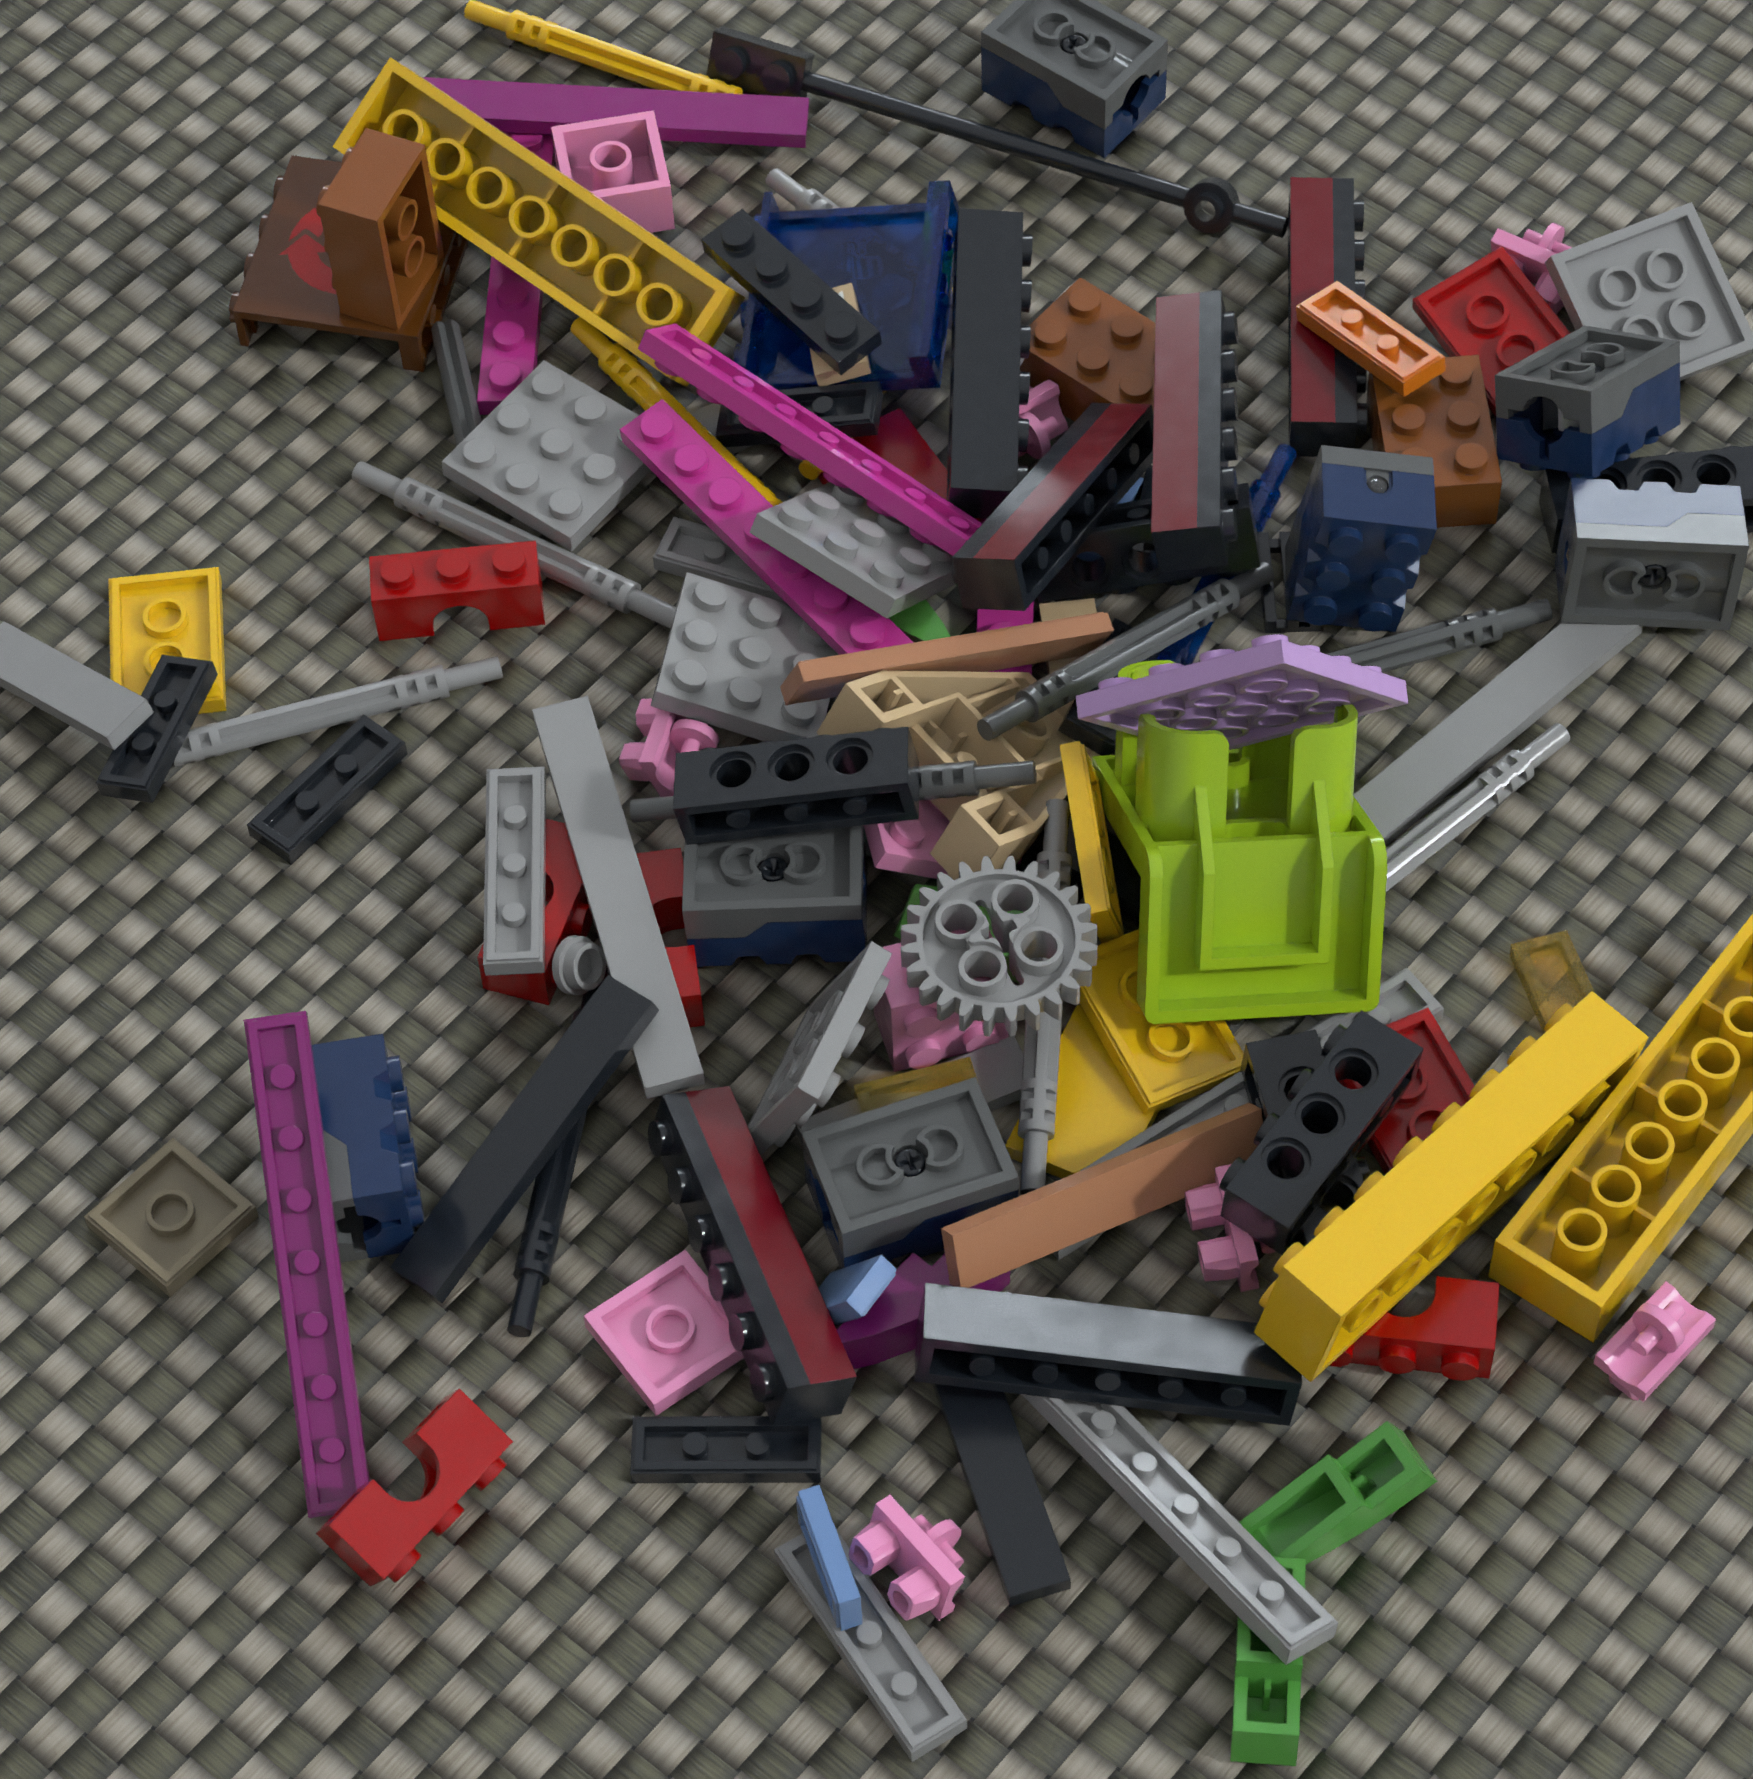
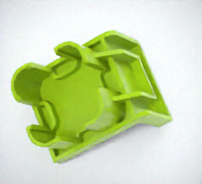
[1092,660,1387,1024]

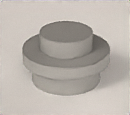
[552,935,606,995]

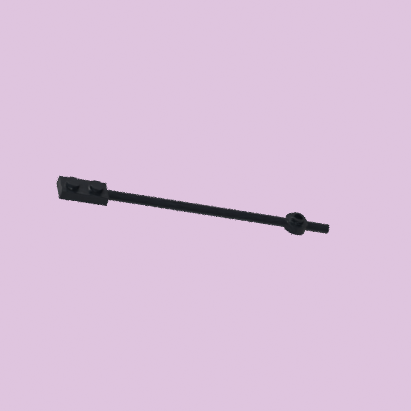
[706,26,1289,238]

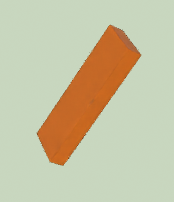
[1296,281,1446,397]

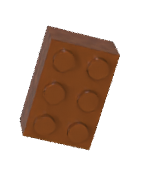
[316,128,444,331]
[1020,277,1156,422]
[1366,355,1502,528]

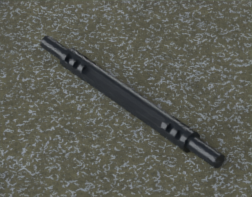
[507,965,610,1337]

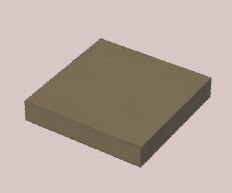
[84,1138,259,1297]

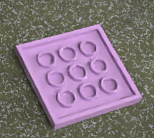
[1076,635,1408,750]

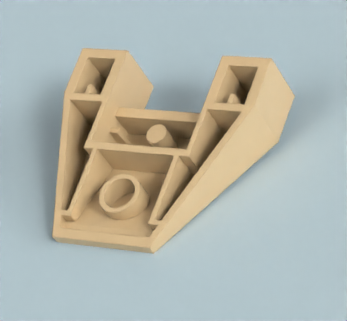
[816,670,1101,880]

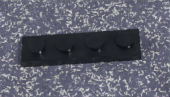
[701,209,882,375]

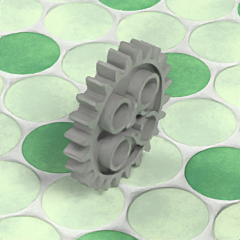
[901,856,1098,1037]

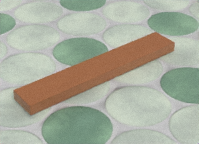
[780,612,1114,705]
[941,1103,1263,1288]

